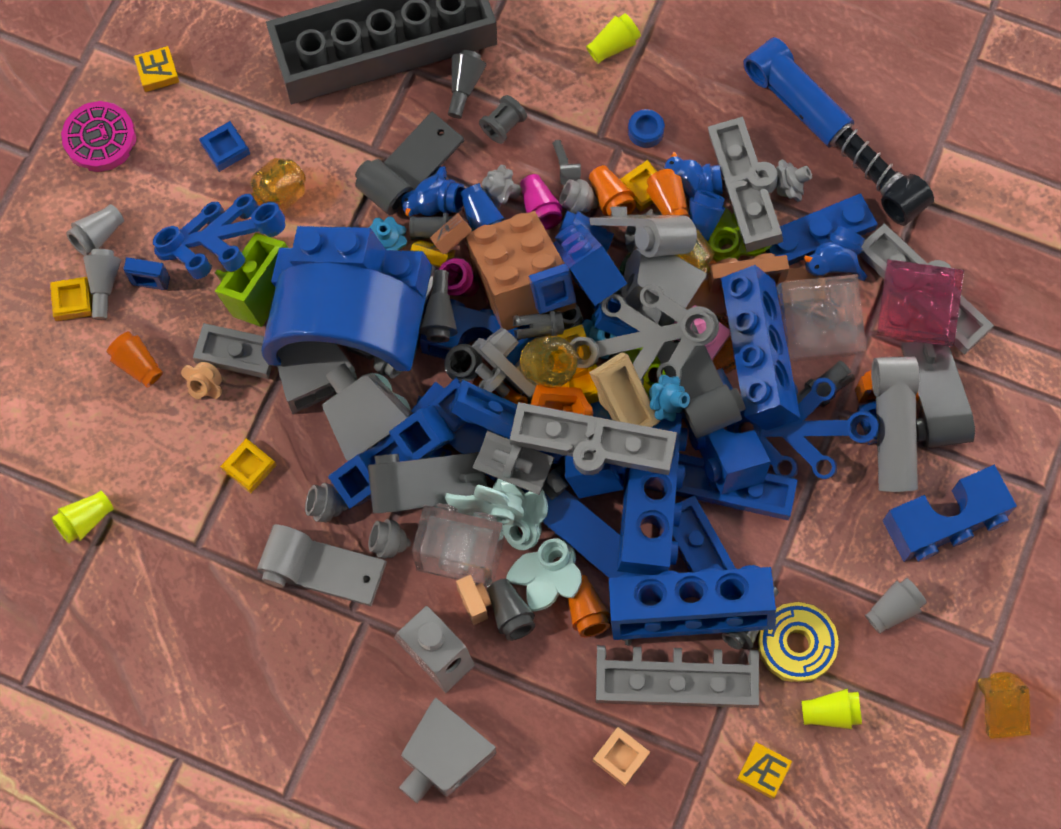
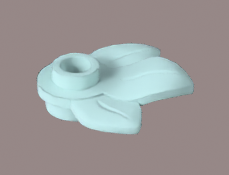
[483,479,548,550]
[445,485,524,525]
[506,538,582,612]

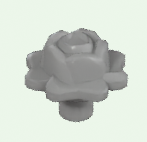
[776,159,812,202]
[482,164,521,209]

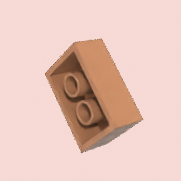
[465,211,576,330]

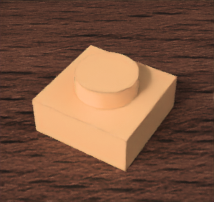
[456,574,491,625]
[593,727,650,786]

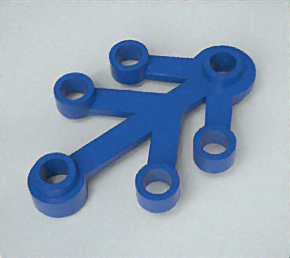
[153,194,286,279]
[727,378,880,479]

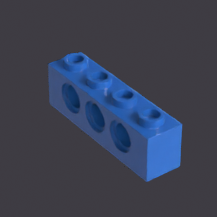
[721,265,801,431]
[617,414,688,575]
[609,565,776,640]

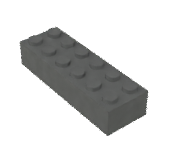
[266,0,497,104]

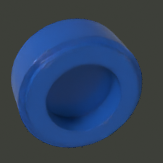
[628,109,665,148]

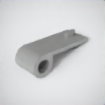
[590,206,697,258]
[257,524,387,607]

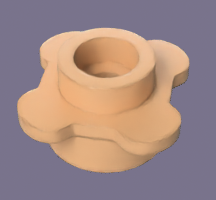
[181,362,222,399]

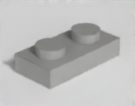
[193,323,272,379]

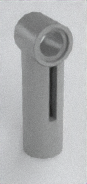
[871,356,920,492]

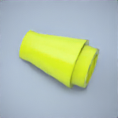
[586,13,641,64]
[51,490,114,544]
[802,688,862,729]

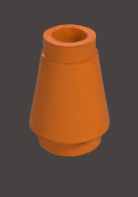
[589,165,636,216]
[646,169,690,218]
[106,331,163,388]
[568,575,610,638]

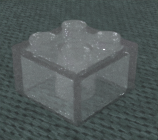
[776,274,867,362]
[412,503,504,587]

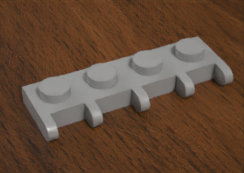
[596,645,759,708]

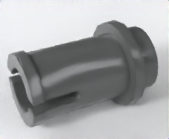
[409,213,454,240]
[513,310,564,341]

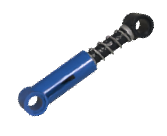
[743,37,934,226]

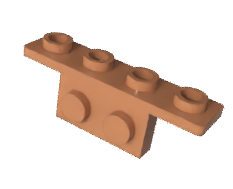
[686,253,825,317]

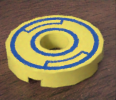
[758,602,839,683]

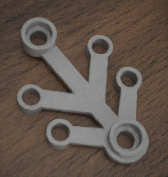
[566,284,719,385]

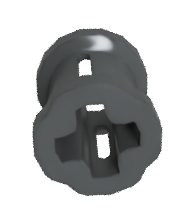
[479,95,527,144]

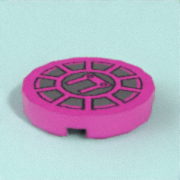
[61,101,137,172]

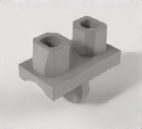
[471,328,545,398]
[473,431,555,495]

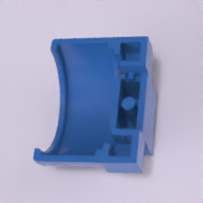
[261,226,432,371]

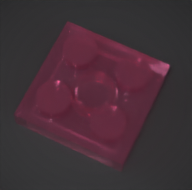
[876,259,964,347]

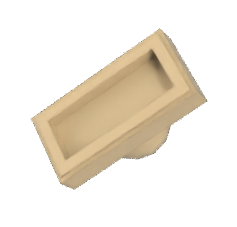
[589,352,660,427]

